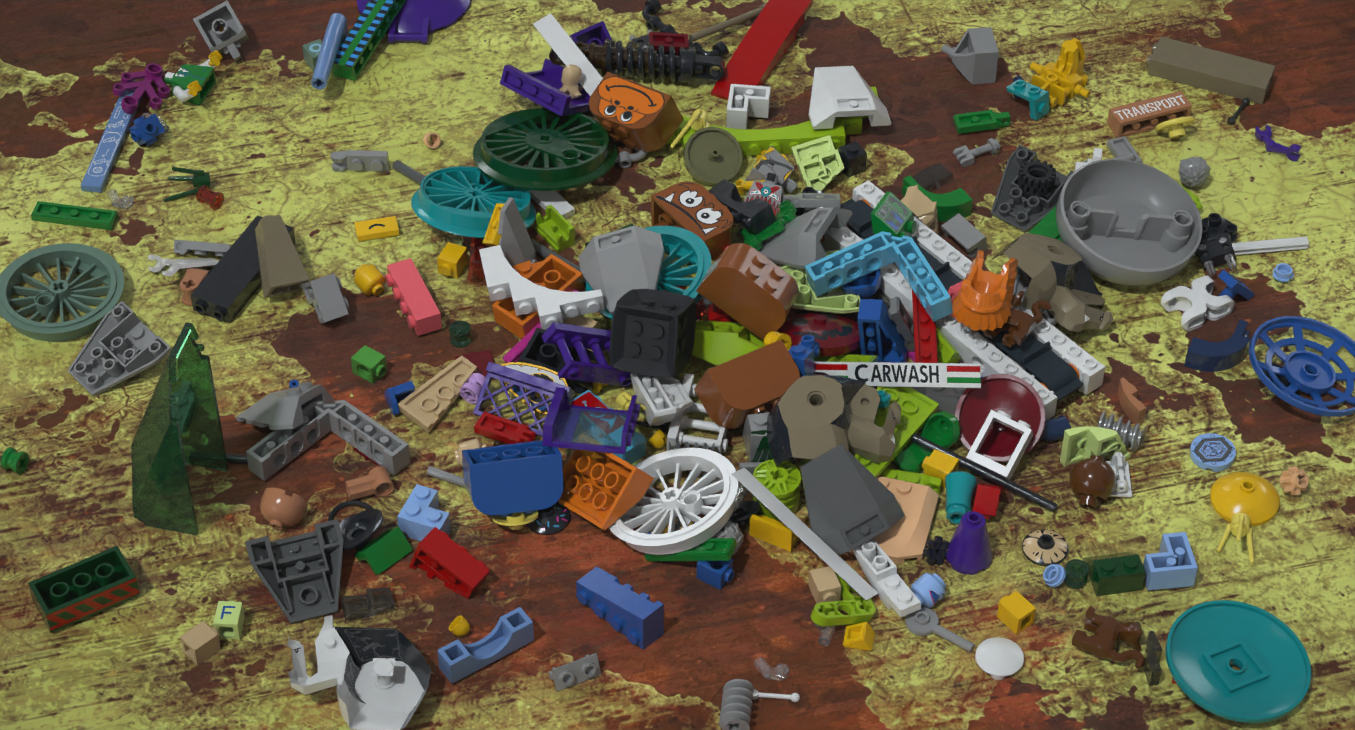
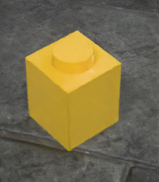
[437,242,468,279]
[922,449,959,488]
[997,591,1036,635]

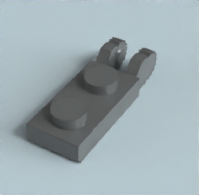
[888,297,915,352]

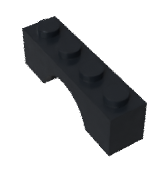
[708,179,777,234]

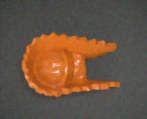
[952,250,1018,331]

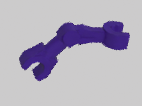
[1255,125,1301,161]

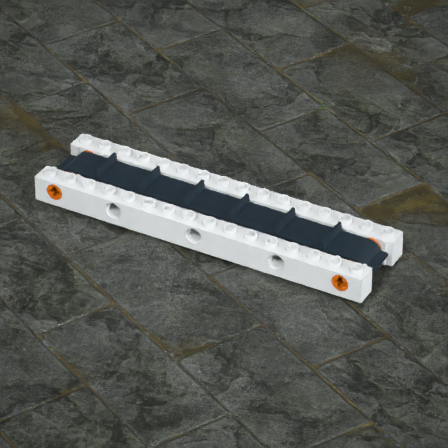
[820,180,1105,419]

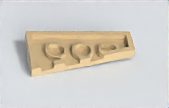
[398,356,478,433]

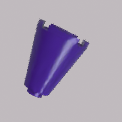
[946,511,993,575]

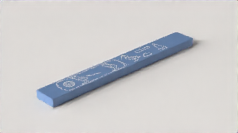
[81,81,144,193]

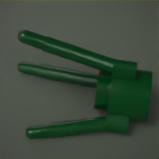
[163,167,210,202]

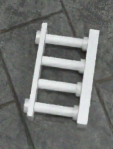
[667,373,729,455]

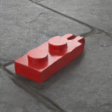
[474,412,537,444]

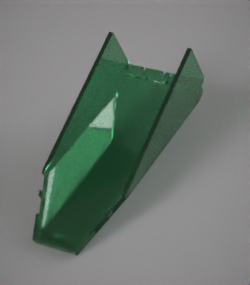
[131,322,228,535]

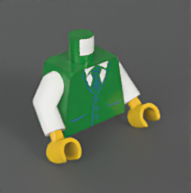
[165,50,223,106]

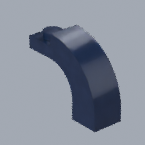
[1184,319,1251,372]

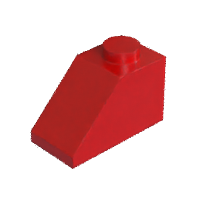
[973,483,1003,519]

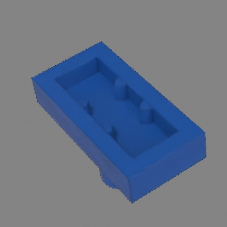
[1218,270,1255,300]

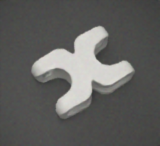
[1161,276,1235,331]

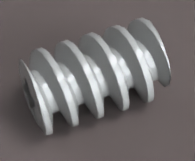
[1097,411,1147,452]
[719,679,754,730]

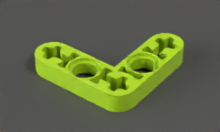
[811,567,876,626]

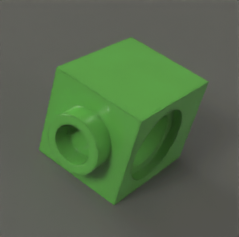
[351,345,387,384]

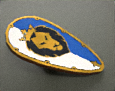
[501,362,569,414]

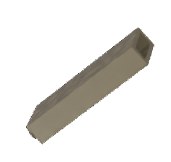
[1146,36,1275,105]

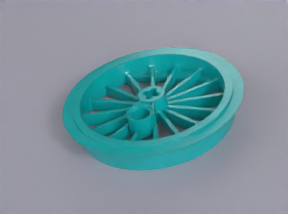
[411,166,536,238]
[586,226,712,321]

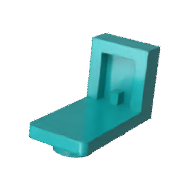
[1007,79,1050,120]

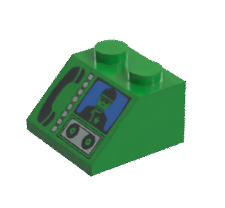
[871,192,916,238]

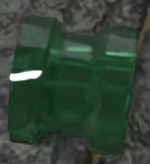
[449,320,471,348]
[1064,559,1089,589]

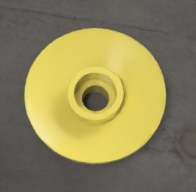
[492,510,539,530]

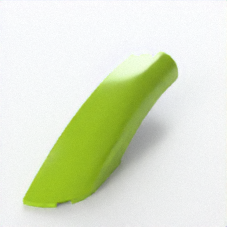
[692,321,878,387]

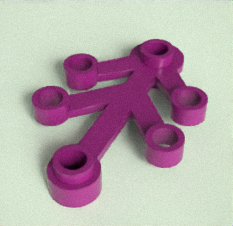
[113,63,170,114]

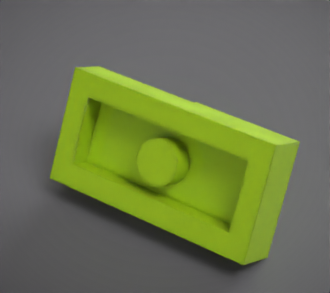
[936,326,961,363]

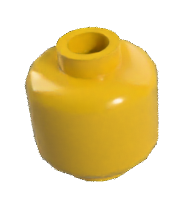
[354,264,386,296]

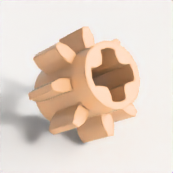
[1280,466,1309,495]

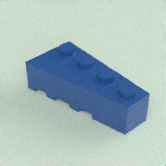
[576,567,664,650]

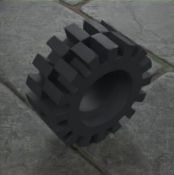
[1017,159,1057,196]

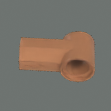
[345,466,394,500]

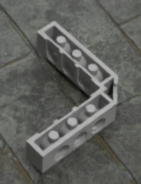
[246,400,410,481]

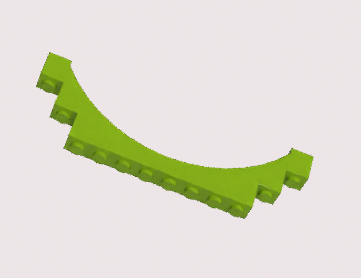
[667,87,878,156]

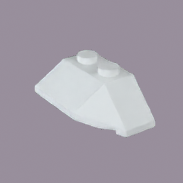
[630,373,692,426]

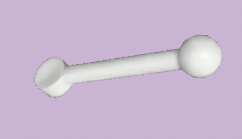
[753,689,800,702]

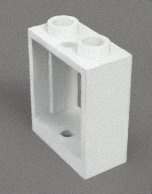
[966,410,1033,480]

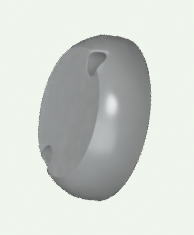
[1056,159,1202,286]

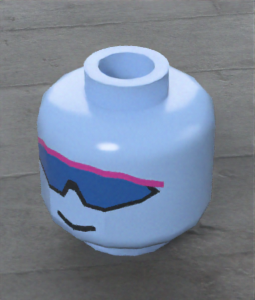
[911,573,946,608]

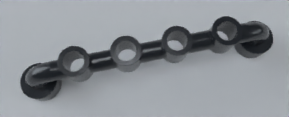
[642,0,729,58]

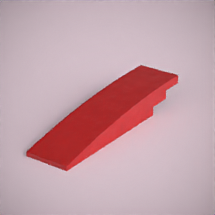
[711,0,813,100]

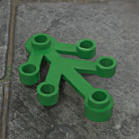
[741,200,797,251]

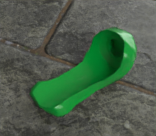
[894,411,960,473]

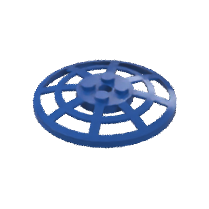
[1249,316,1355,417]

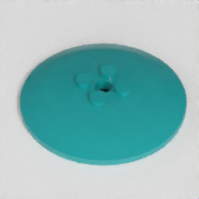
[1165,600,1311,723]

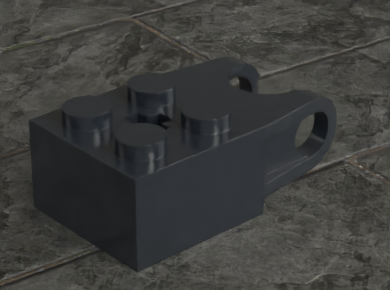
[519,327,597,394]

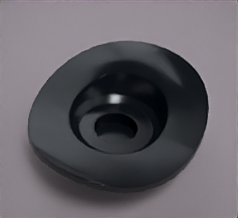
[339,509,383,551]

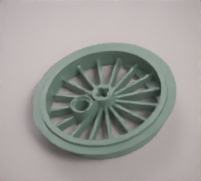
[0,243,124,342]

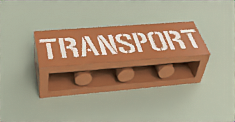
[1107,91,1192,138]

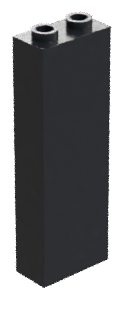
[191,215,296,323]

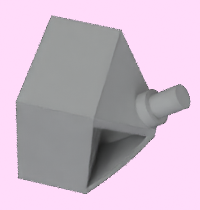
[941,27,999,84]

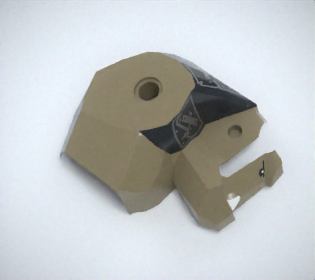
[990,233,1113,332]
[767,374,901,467]

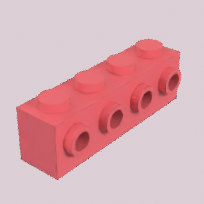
[385,258,442,336]

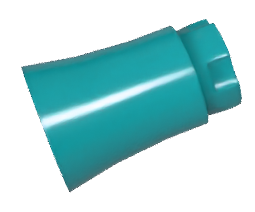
[945,471,977,525]

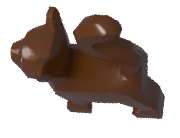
[984,291,1052,348]
[1072,606,1145,669]

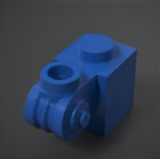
[788,335,820,377]

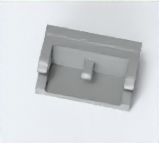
[941,213,987,258]

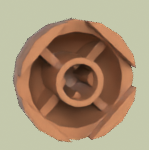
[260,488,308,530]

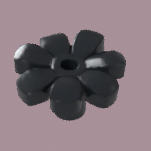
[923,536,949,566]

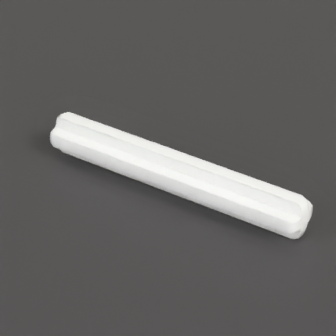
[1232,236,1309,255]

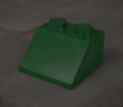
[1083,552,1145,596]

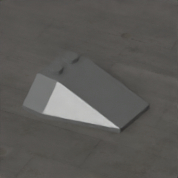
[245,519,343,624]

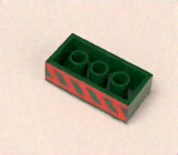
[28,546,140,633]

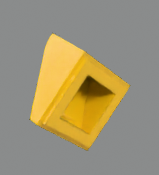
[843,622,875,650]

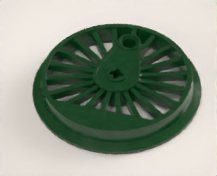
[473,108,617,191]

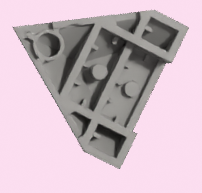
[236,382,335,430]

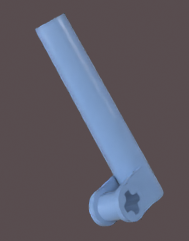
[311,13,348,90]

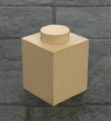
[808,566,841,604]
[180,621,221,666]

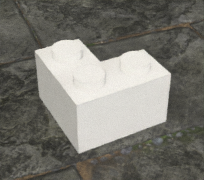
[726,84,771,129]

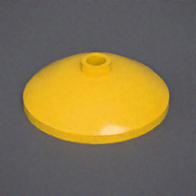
[1210,472,1280,526]

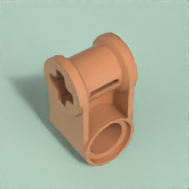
[179,268,211,306]

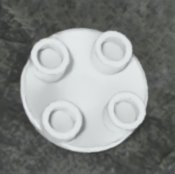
[975,637,1024,680]

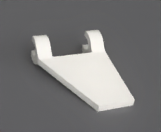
[148,254,219,276]

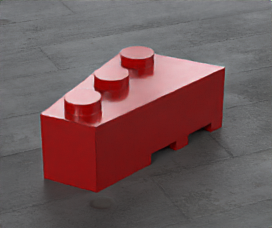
[409,527,490,599]

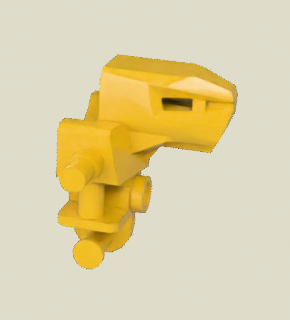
[1030,38,1091,107]

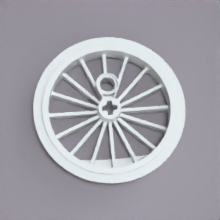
[608,448,738,555]

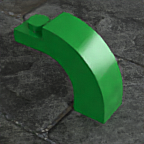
[902,175,973,222]

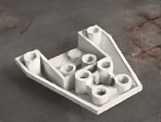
[809,66,891,129]

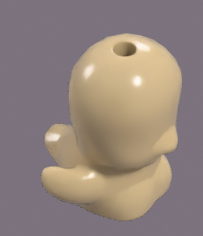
[559,64,583,99]

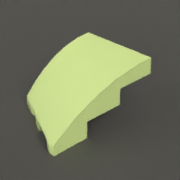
[791,135,844,191]
[1060,426,1131,467]

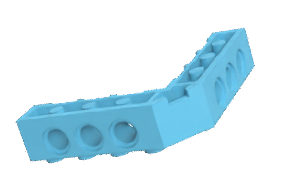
[805,231,953,322]

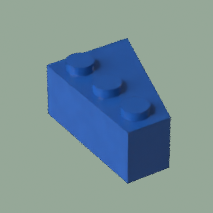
[858,299,907,363]

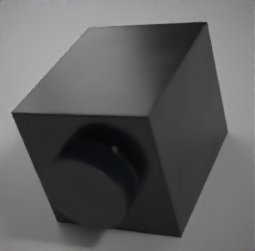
[839,141,867,178]

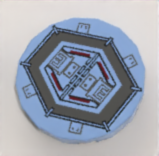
[1190,433,1236,472]

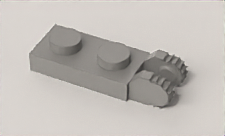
[330,150,390,172]

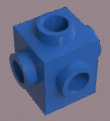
[129,114,165,146]

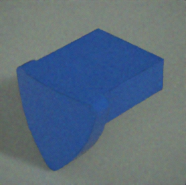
[384,381,415,415]

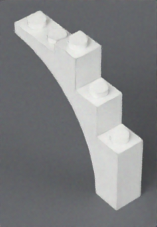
[479,245,605,330]

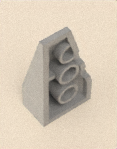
[498,197,538,266]

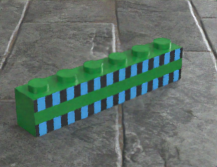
[332,0,406,81]

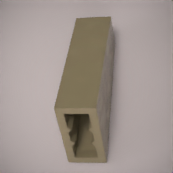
[255,215,310,298]

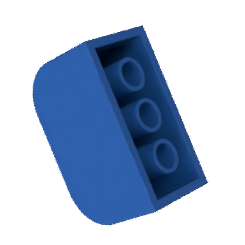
[462,440,563,517]

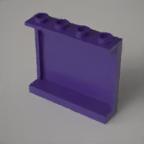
[500,58,590,116]

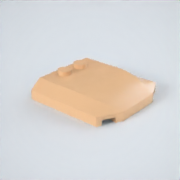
[849,476,939,564]

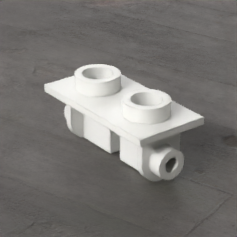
[1105,452,1132,497]

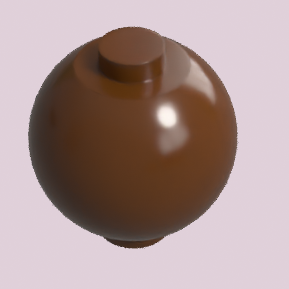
[1070,455,1116,508]

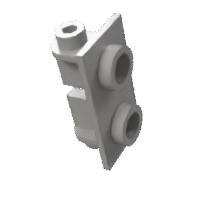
[548,653,601,691]

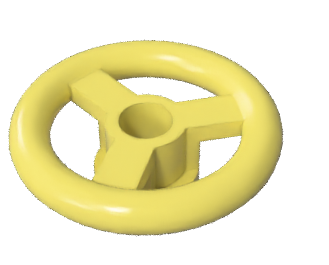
[1155,116,1195,139]

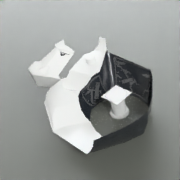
[287,615,431,730]

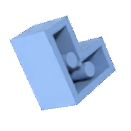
[397,484,451,541]
[1143,532,1198,590]

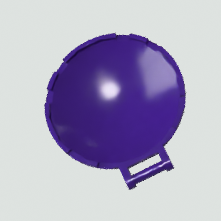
[357,0,471,44]

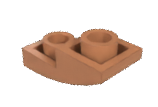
[1117,377,1146,425]

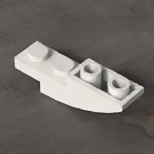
[853,539,921,618]

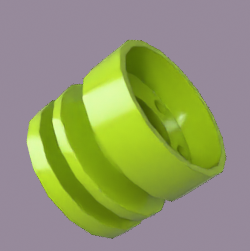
[752,459,801,521]

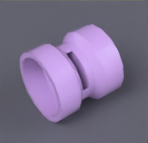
[459,373,490,404]

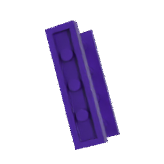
[542,322,632,387]

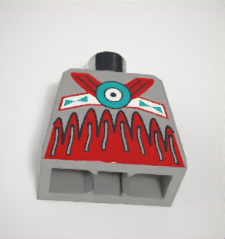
[744,173,784,219]

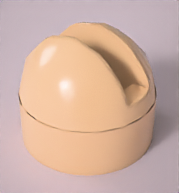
[423,132,441,149]

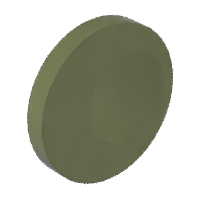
[683,127,742,186]

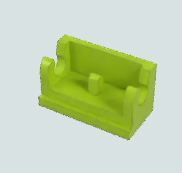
[534,205,575,253]

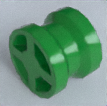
[0,447,29,474]

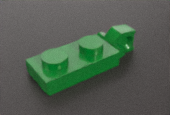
[953,110,1011,134]

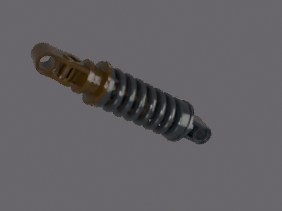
[549,39,725,85]

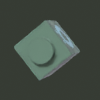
[302,39,322,72]

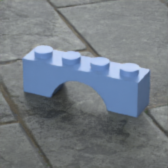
[437,607,534,684]

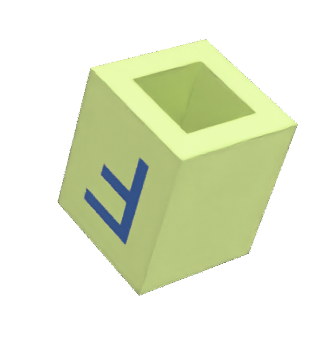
[213,601,245,640]

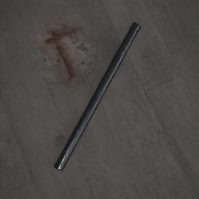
[911,433,1058,512]

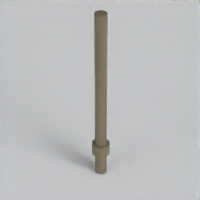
[689,3,767,42]

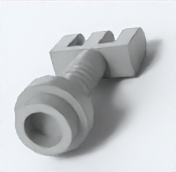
[953,138,1000,167]

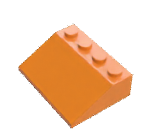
[557,436,654,530]

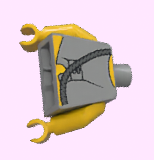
[735,146,798,195]

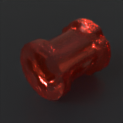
[196,185,224,210]

